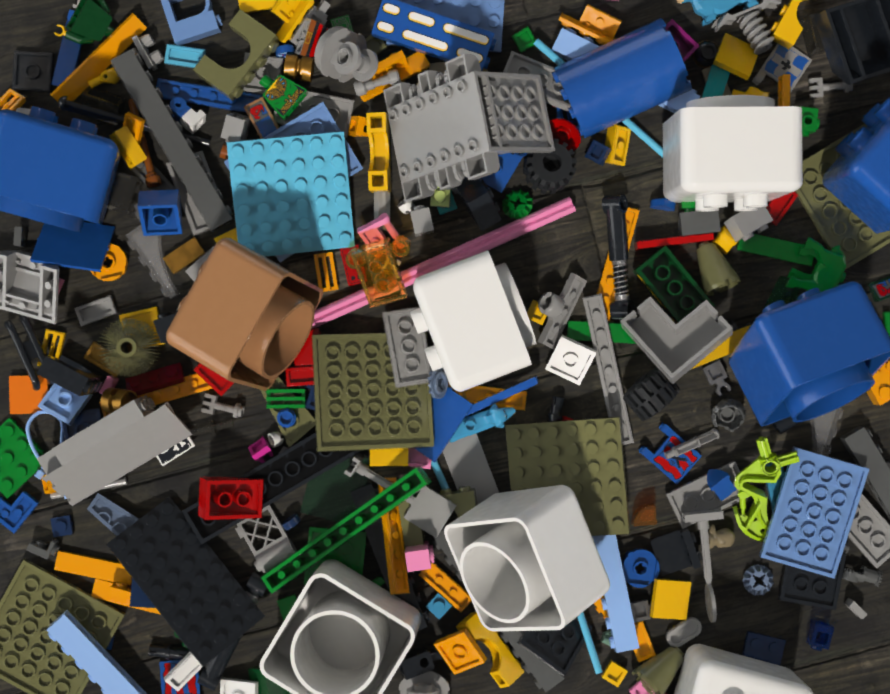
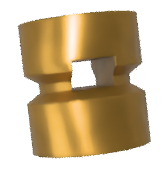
[284,54,314,82]
[100,387,138,413]

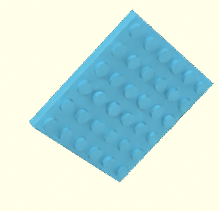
[226,131,355,256]

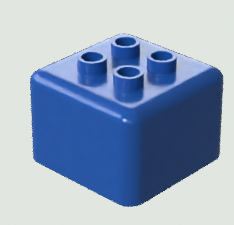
[822,97,890,234]
[0,106,121,233]
[728,281,890,426]

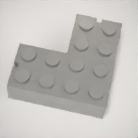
[620,297,733,384]

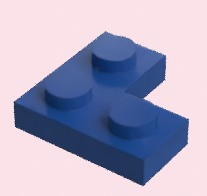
[0,491,40,533]

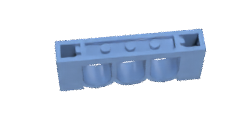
[161,0,223,46]

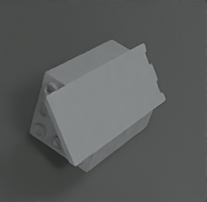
[37,395,192,506]

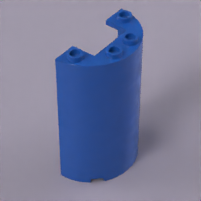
[552,18,692,139]

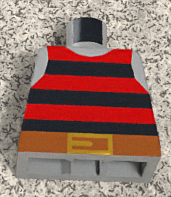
[295,18,329,57]

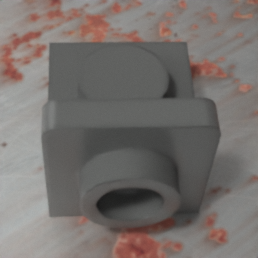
[26,538,60,560]

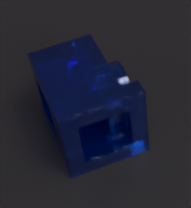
[806,619,834,651]

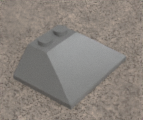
[0,250,59,324]

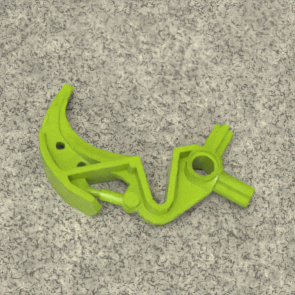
[732,436,800,542]

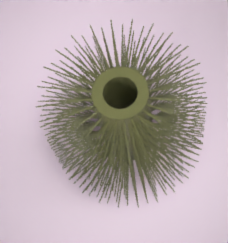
[97,318,162,377]

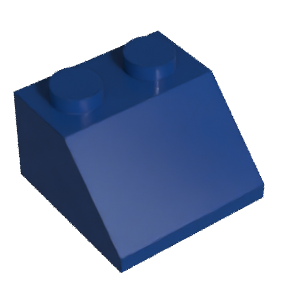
[137,189,183,236]

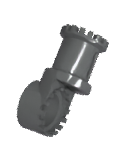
[842,565,883,587]

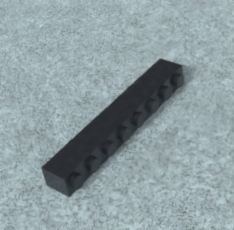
[350,482,430,631]

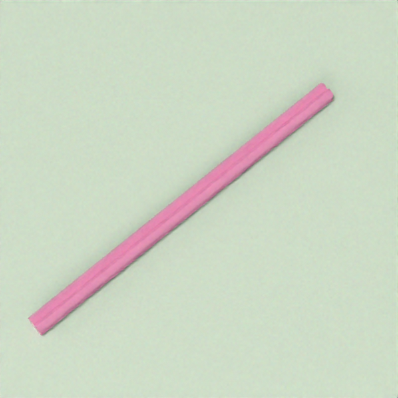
[311,196,576,330]

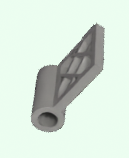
[235,505,297,573]

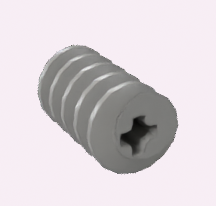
[737,10,775,55]

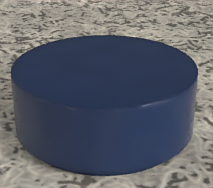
[281,513,301,530]

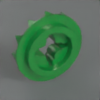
[502,189,533,219]

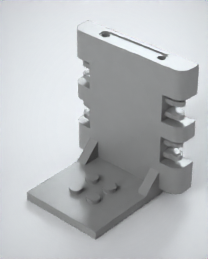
[383,54,555,203]

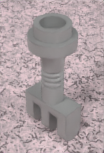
[808,77,853,98]
[200,393,245,418]

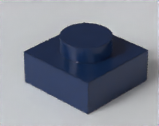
[585,140,611,166]
[50,515,74,537]

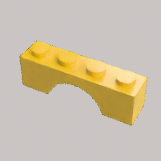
[770,0,805,50]
[366,112,391,193]
[456,611,524,688]

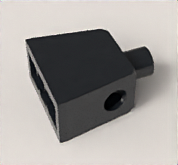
[399,647,443,680]

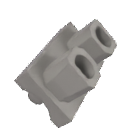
[132,34,164,71]

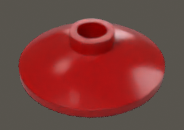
[550,118,581,151]

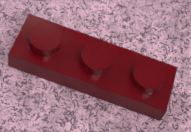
[125,362,185,396]

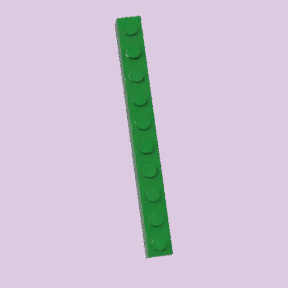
[261,466,432,594]

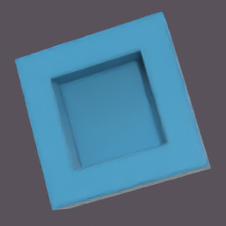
[425,592,452,620]

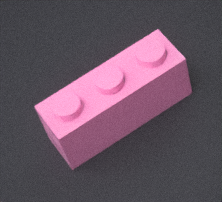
[405,541,434,572]

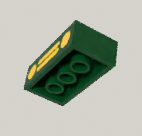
[633,245,714,324]

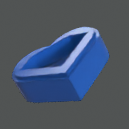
[650,198,676,211]

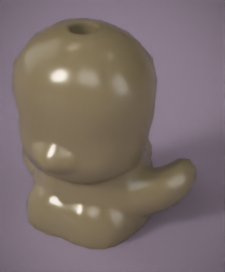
[708,524,735,549]

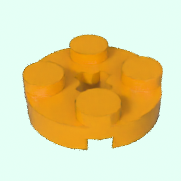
[90,243,128,281]

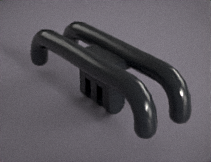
[4,315,54,391]

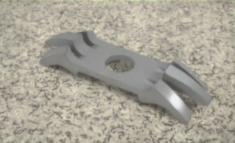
[711,0,781,33]

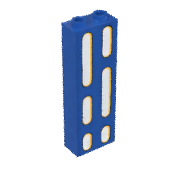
[371,0,496,71]

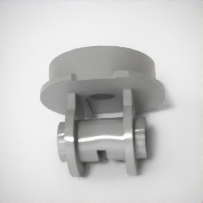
[314,26,378,83]
[399,671,450,694]

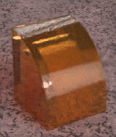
[631,503,657,526]

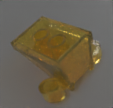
[345,235,411,308]

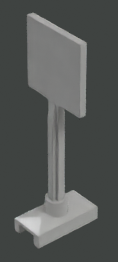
[344,452,457,538]

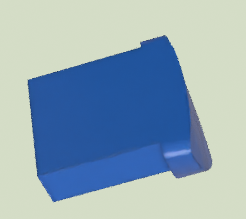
[707,469,737,501]

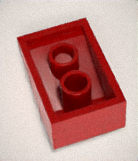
[198,477,263,520]

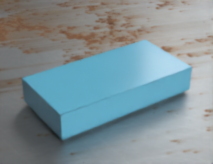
[164,44,206,68]

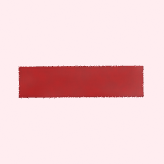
[634,233,714,250]

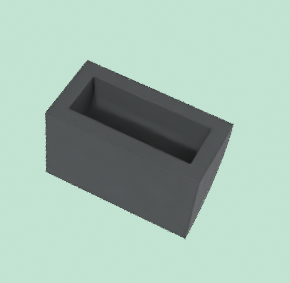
[678,211,721,236]

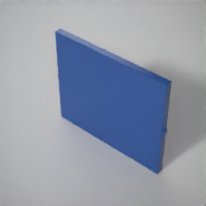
[30,222,115,272]
[415,387,473,462]

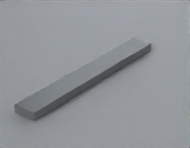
[582,293,634,445]

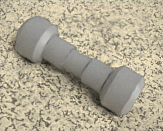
[353,69,401,97]

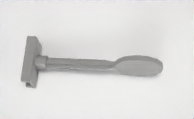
[681,508,724,622]

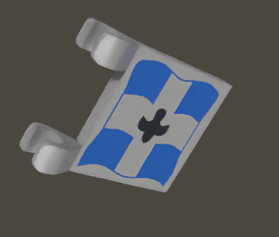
[752,43,812,99]

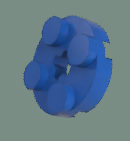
[622,548,660,588]

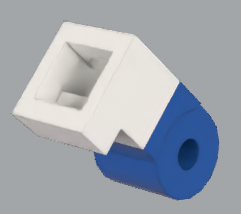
[170,97,206,135]

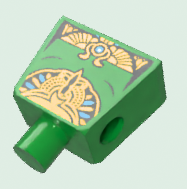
[259,74,308,121]

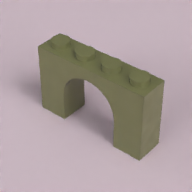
[193,9,280,101]
[398,486,478,547]

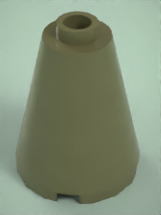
[696,241,741,296]
[632,646,684,694]

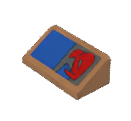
[244,96,280,139]

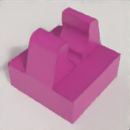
[248,436,273,463]

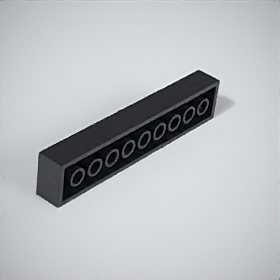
[182,432,362,544]

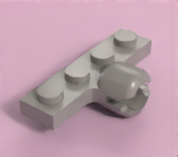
[537,273,587,350]

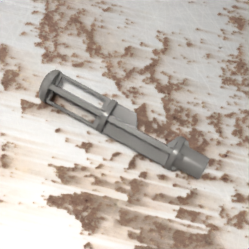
[664,428,720,459]

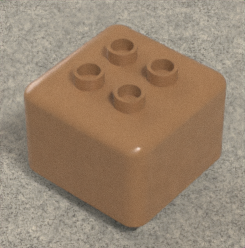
[166,238,323,391]

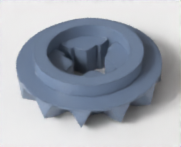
[427,368,448,399]
[743,565,774,596]

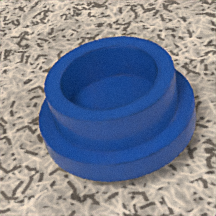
[277,408,296,428]

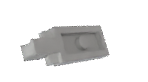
[289,0,330,46]

